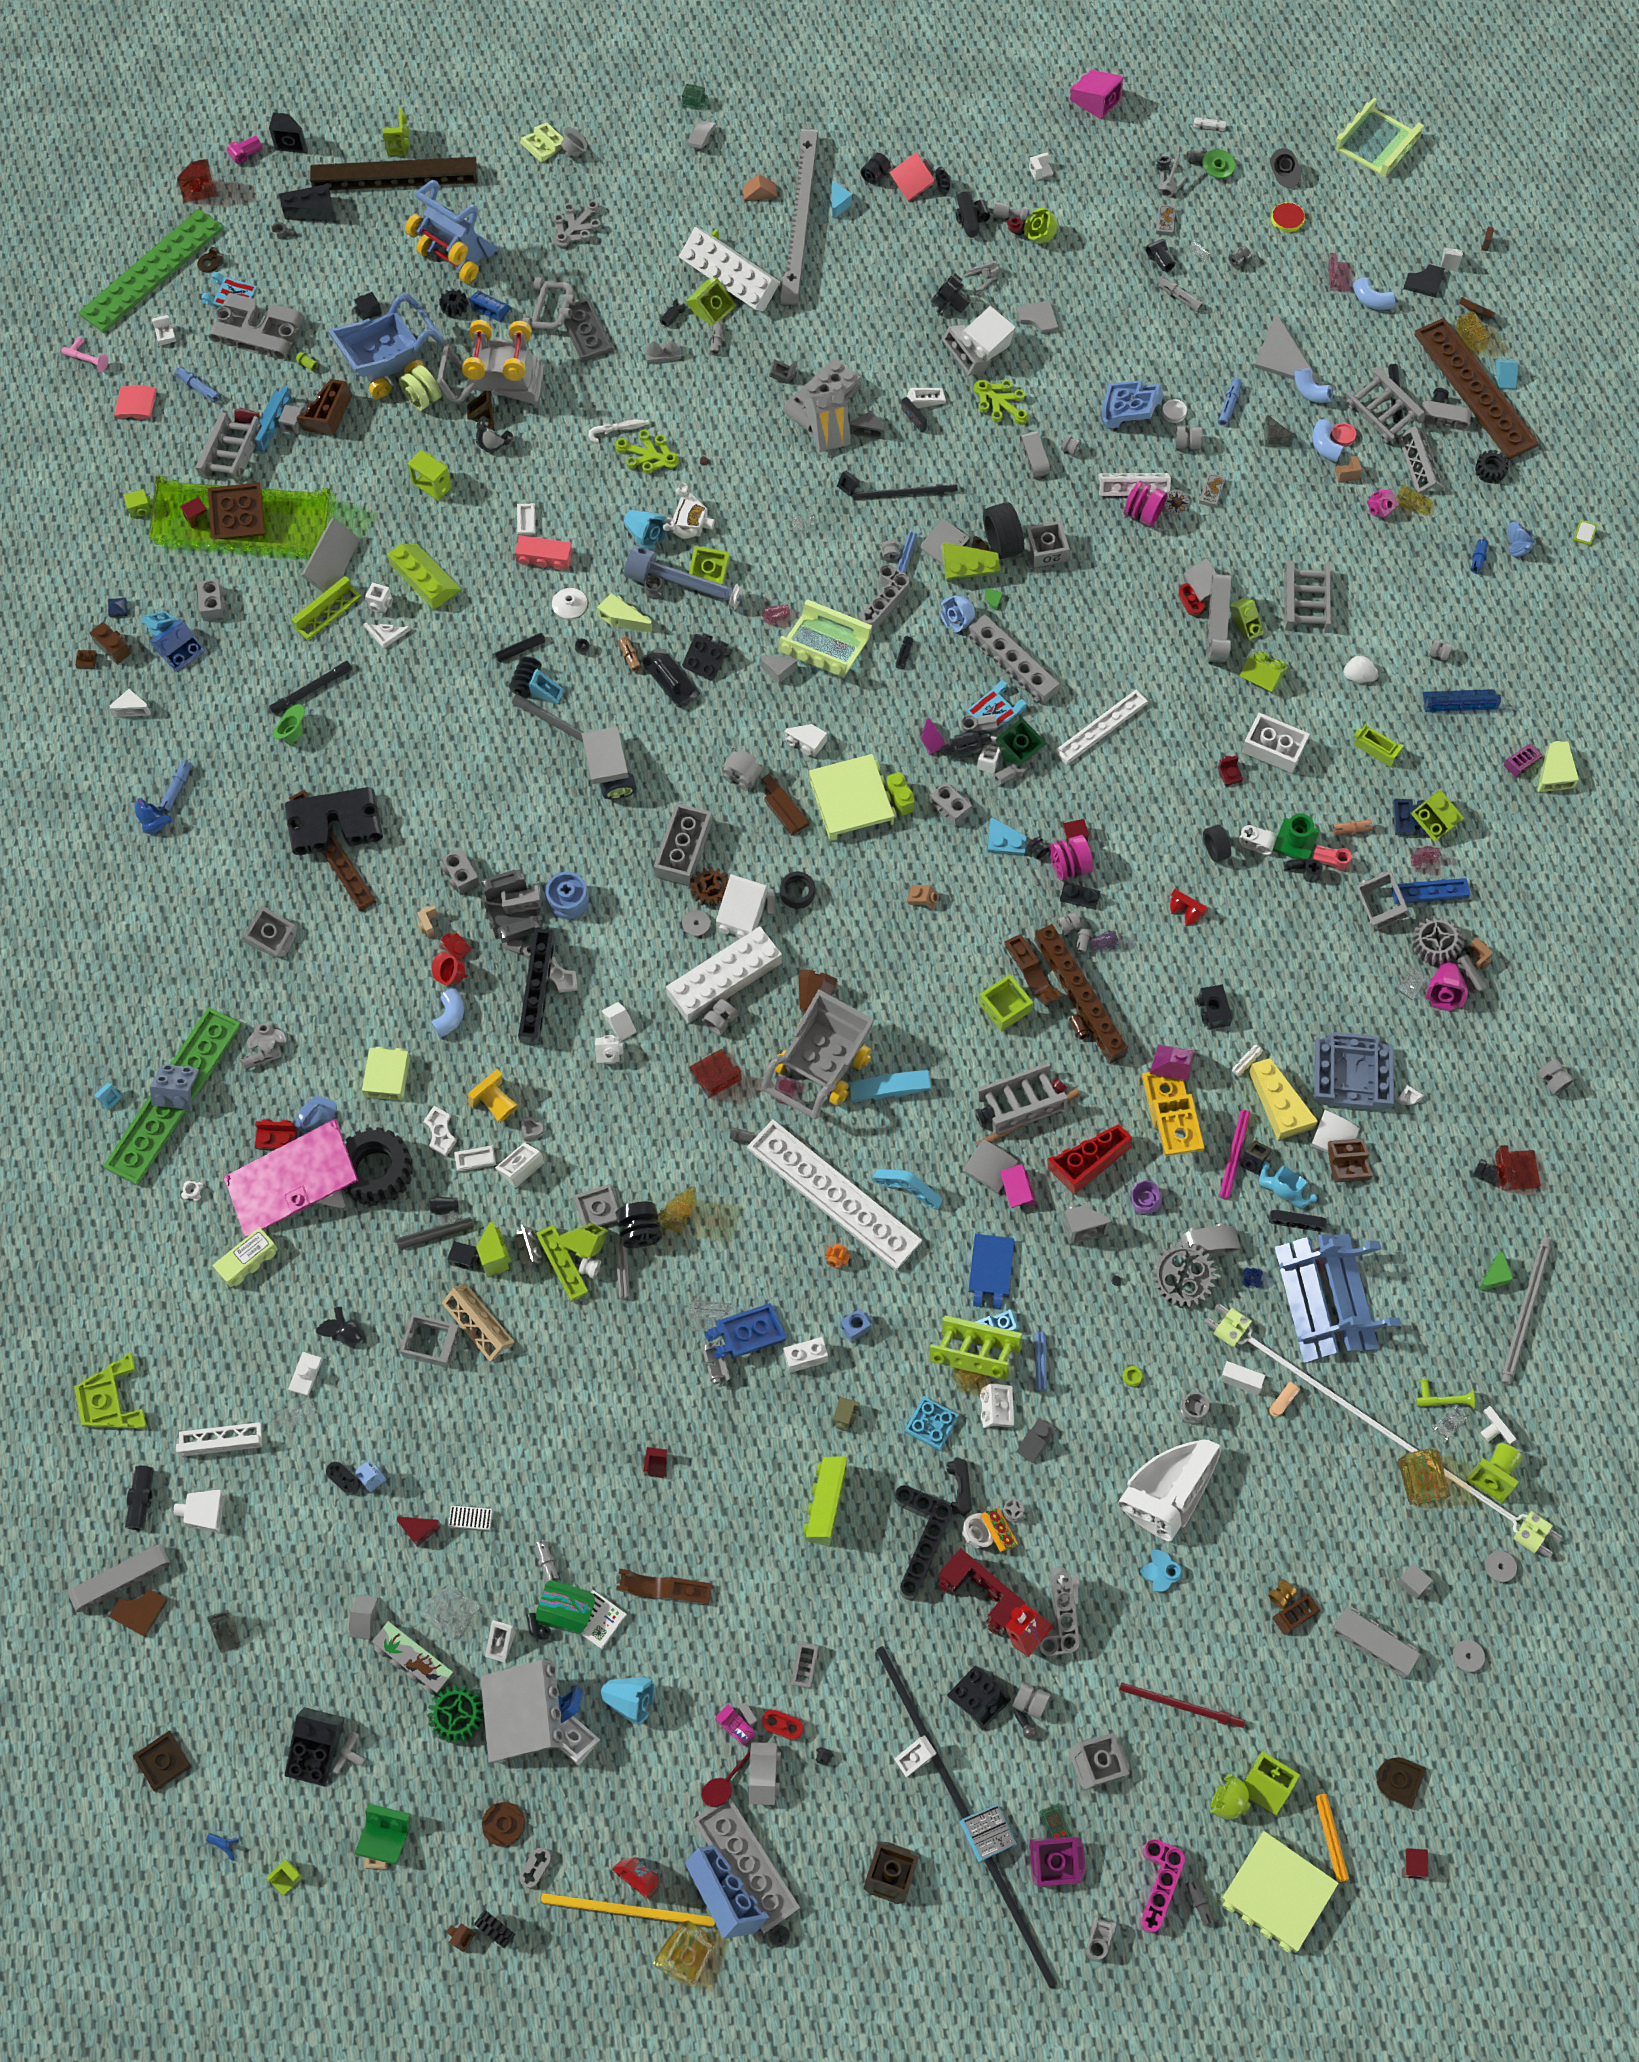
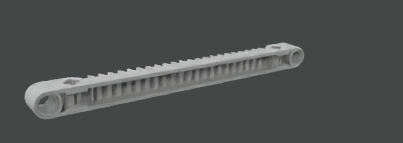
[781,128,818,306]

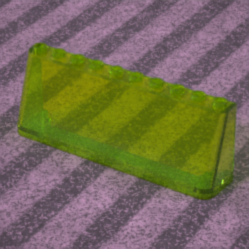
[149,476,336,556]

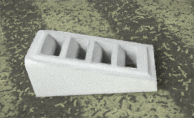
[907,388,946,408]
[977,736,1001,774]

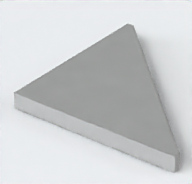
[1254,314,1319,385]

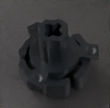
[931,273,971,314]

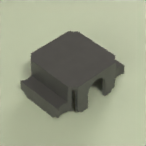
[481,869,543,943]

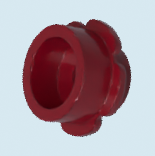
[1007,217,1023,233]
[1050,1078,1068,1094]

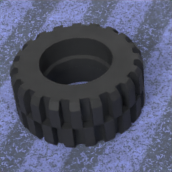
[343,1127,413,1206]

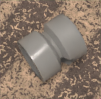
[1175,426,1202,450]
[702,999,738,1035]
[1536,1059,1574,1095]
[1180,1392,1209,1425]
[1012,1681,1051,1720]

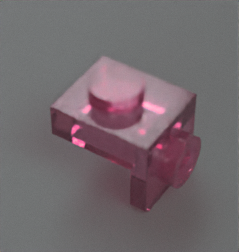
[1411,846,1440,872]

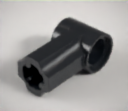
[955,200,990,224]
[1146,239,1176,273]

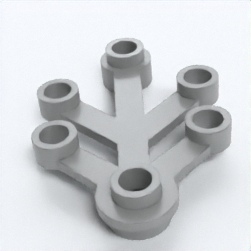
[553,200,601,248]

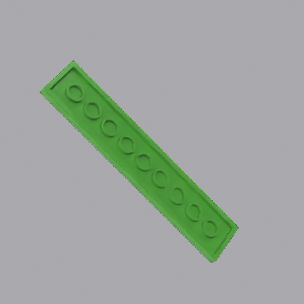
[78,209,223,333]
[103,1007,242,1186]

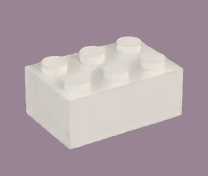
[1242,713,1310,773]

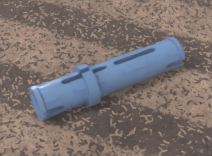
[174,366,220,403]
[1218,378,1243,427]
[159,760,193,813]

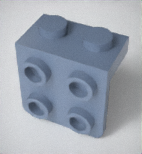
[150,1064,199,1110]

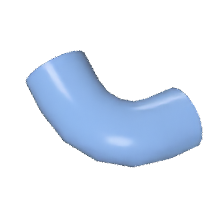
[1353,278,1395,310]
[1294,368,1333,403]
[1312,419,1344,463]
[431,989,464,1038]

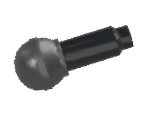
[1014,1709,1037,1740]

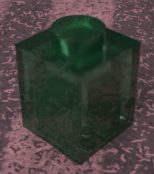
[682,84,708,110]

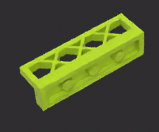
[291,576,362,641]

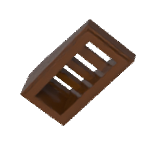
[1272,1593,1320,1635]

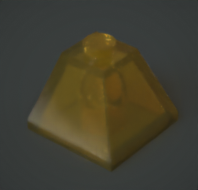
[658,1186,697,1235]

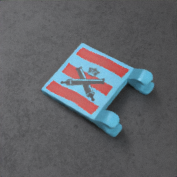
[201,272,257,307]
[966,680,1026,735]

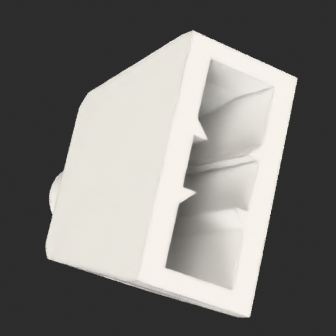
[173,1490,225,1533]

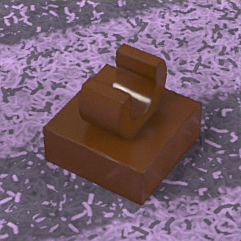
[75,650,97,669]
[446,1923,476,1952]

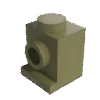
[833,1397,860,1431]

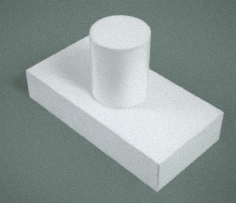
[288,1352,323,1397]
[1480,1406,1516,1445]

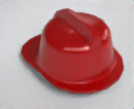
[431,952,468,986]

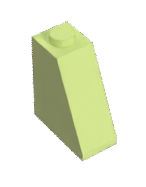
[1538,741,1579,792]

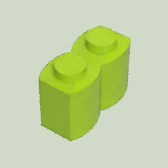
[886,772,914,816]

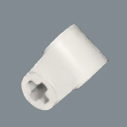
[1239,825,1277,855]

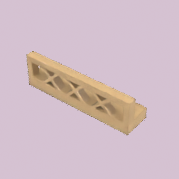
[442,1284,515,1362]

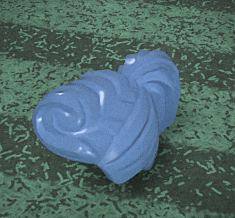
[1508,521,1536,557]

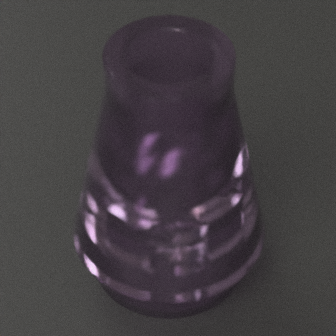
[1090,930,1119,950]

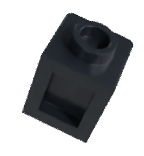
[1240,1140,1272,1174]

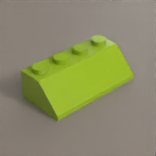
[387,544,461,610]
[803,1456,847,1546]

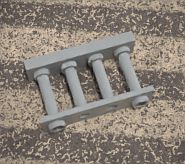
[1346,367,1425,446]
[195,412,262,483]
[1284,560,1333,633]
[977,1063,1068,1135]

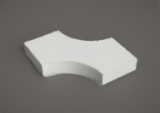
[549,957,578,993]
[423,1106,457,1157]

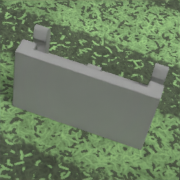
[501,885,543,914]

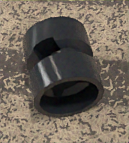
[860,152,891,185]

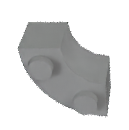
[1180,1223,1240,1259]
[749,1742,781,1805]

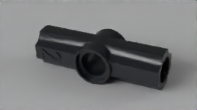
[125,1465,154,1530]

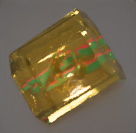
[1398,1448,1451,1505]
[653,1920,714,1988]

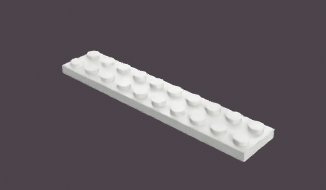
[747,1119,922,1271]

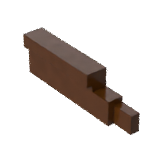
[762,774,809,836]

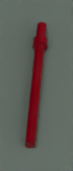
[1119,1682,1245,1728]

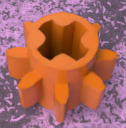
[825,1244,850,1269]

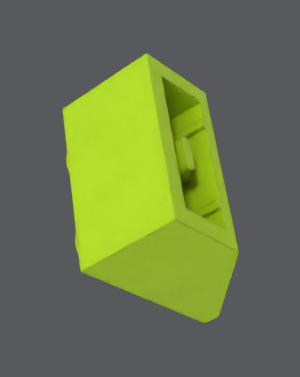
[1240,651,1288,692]
[1411,789,1464,842]
[476,1221,511,1277]
[554,1222,609,1259]
[1244,1751,1300,1816]

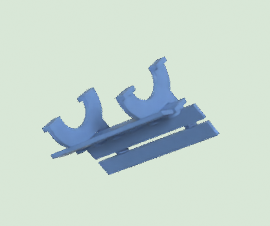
[1275,1234,1402,1363]

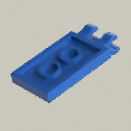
[968,1234,1014,1310]
[705,1303,787,1359]

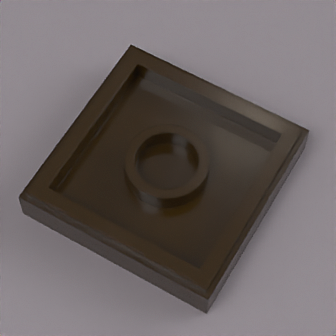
[133,1730,192,1792]

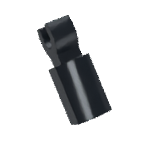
[660,299,686,327]

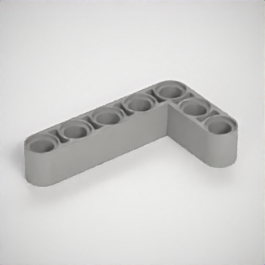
[1206,574,1231,663]

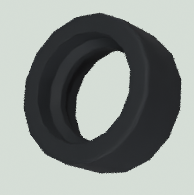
[1203,824,1232,862]
[780,871,815,909]

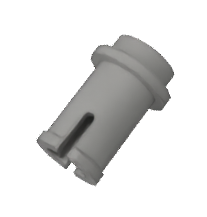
[1074,929,1092,954]

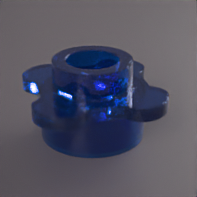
[1243,1268,1263,1288]

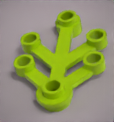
[974,380,1028,425]
[615,430,679,474]

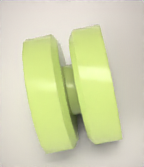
[399,365,442,411]

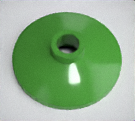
[1202,149,1235,178]

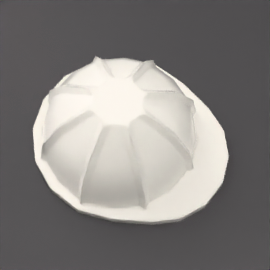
[962,1513,993,1548]

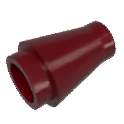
[234,407,260,424]

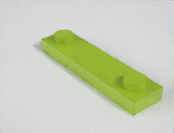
[536,1224,589,1302]

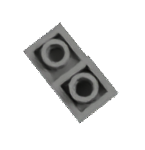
[687,120,716,149]

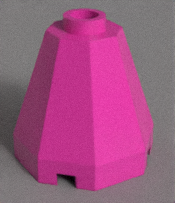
[1425,962,1468,1011]

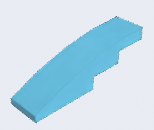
[849,1070,932,1102]

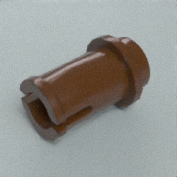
[1069,1014,1089,1040]

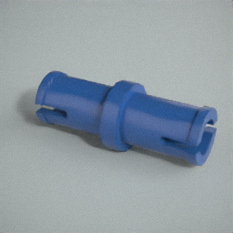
[1470,539,1489,573]

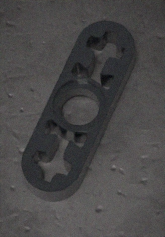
[1269,1210,1327,1232]

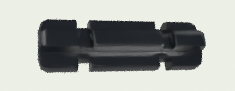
[896,636,913,669]

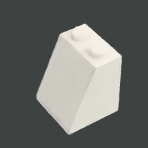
[961,306,1016,362]
[716,874,767,938]

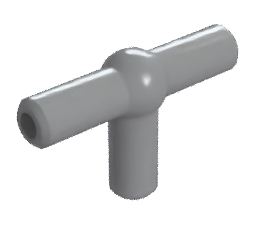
[332,1732,365,1774]

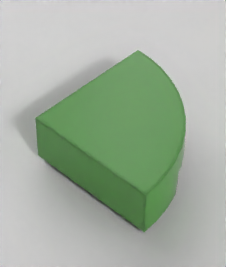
[985,588,1003,610]

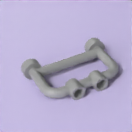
[522,277,575,330]

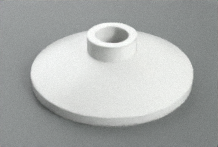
[552,588,588,619]

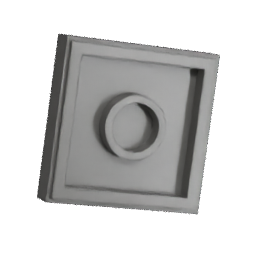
[573,1184,619,1227]

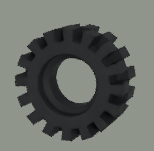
[1475,450,1509,483]
[474,1910,516,1949]

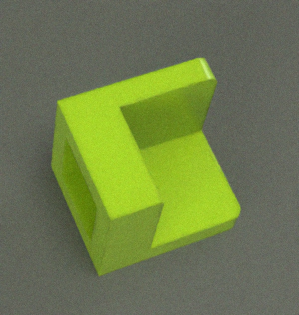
[266,1859,303,1895]

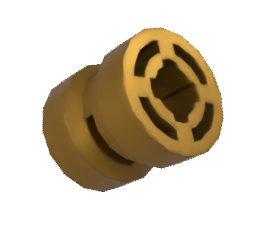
[1268,1579,1298,1609]

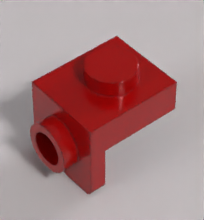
[439,932,472,960]

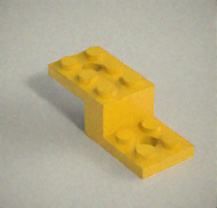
[1142,1072,1204,1157]

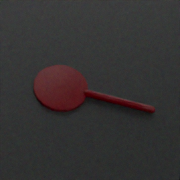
[701,1750,751,1807]

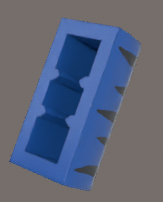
[470,291,511,322]

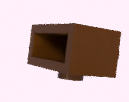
[89,622,131,665]

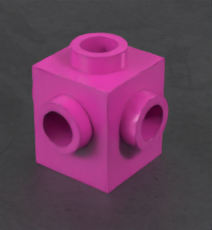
[1366,489,1399,517]

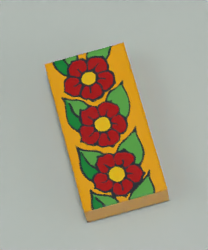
[981,1507,1018,1552]

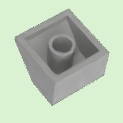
[1062,1205,1110,1245]

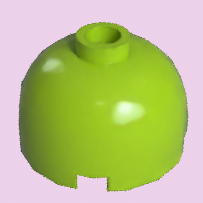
[1024,208,1058,244]
[1210,1774,1250,1820]

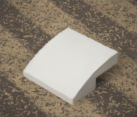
[1311,1110,1360,1156]

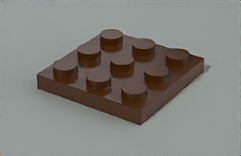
[207,482,266,541]

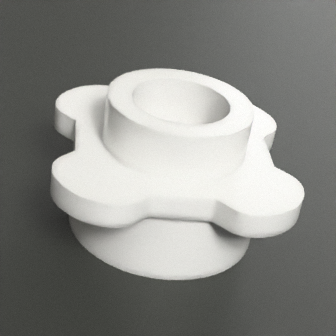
[181,1181,203,1201]

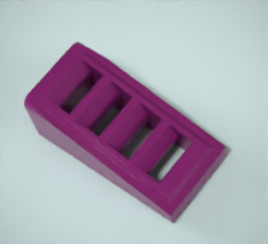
[1503,744,1543,778]

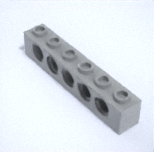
[968,614,1060,705]

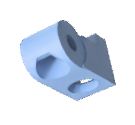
[355,1462,386,1493]

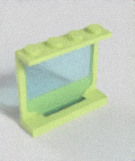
[1336,98,1424,177]
[778,599,872,678]

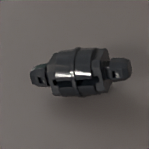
[940,731,992,758]

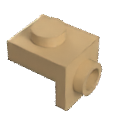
[417,906,438,938]

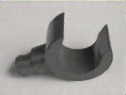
[271,222,295,239]

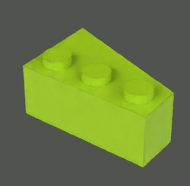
[941,542,1000,581]

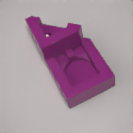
[920,718,946,755]

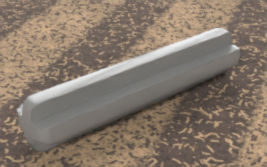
[615,1242,630,1300]

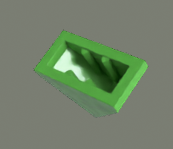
[1479,1251,1513,1291]

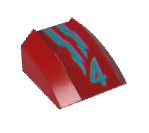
[612,1857,660,1901]

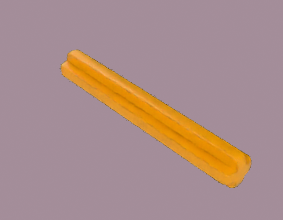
[1315,1794,1349,1883]

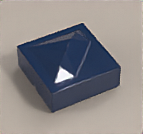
[108,597,128,618]

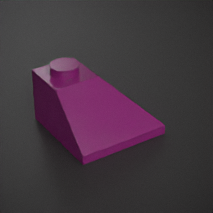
[1150,1044,1196,1080]

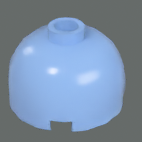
[941,595,975,632]

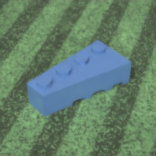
[685,1845,770,1939]

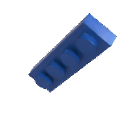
[1391,878,1470,904]

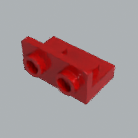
[254,1119,298,1150]

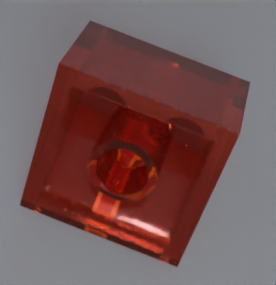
[177,159,217,202]

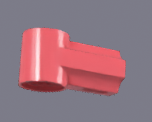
[1313,845,1352,871]

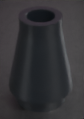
[429,1196,458,1215]

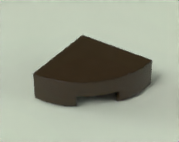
[972,536,989,551]

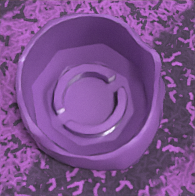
[1131,1180,1162,1214]

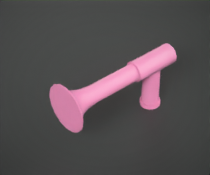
[61,337,108,372]

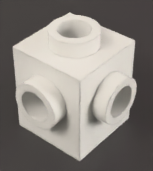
[365,582,393,613]
[595,1035,624,1064]

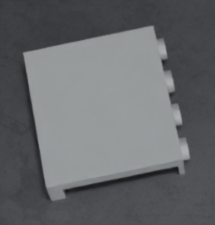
[480,1660,564,1763]

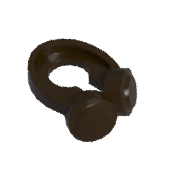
[197,247,223,273]

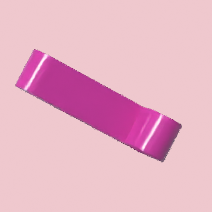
[1140,1839,1185,1933]

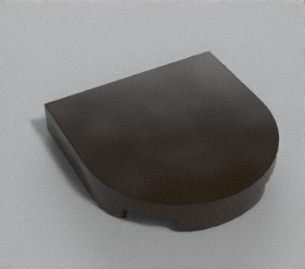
[1376,1757,1426,1809]

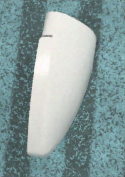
[1118,1440,1221,1541]

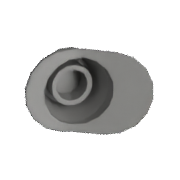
[561,127,587,158]

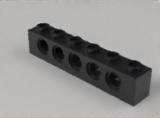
[518,928,555,1045]

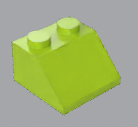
[685,278,737,326]

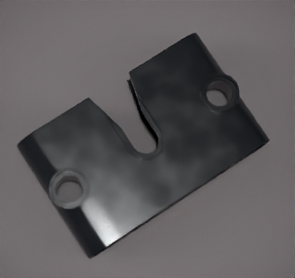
[284,787,383,855]

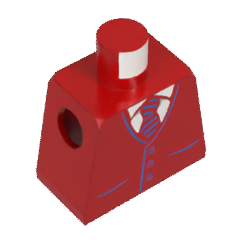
[1005,1604,1054,1657]

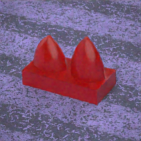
[1170,888,1208,926]

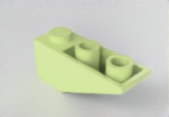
[597,593,653,633]

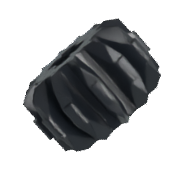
[439,288,468,318]

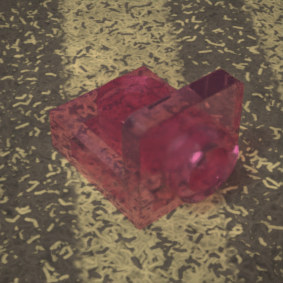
[772,1076,796,1104]

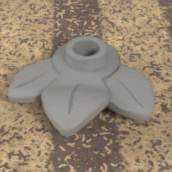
[247,1023,286,1054]

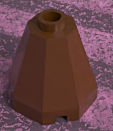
[798,969,838,1015]

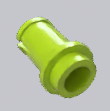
[296,352,319,372]

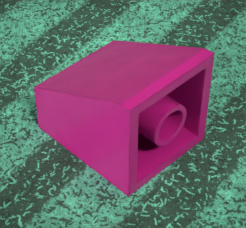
[1070,70,1124,119]

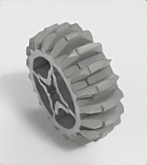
[1412,916,1464,966]

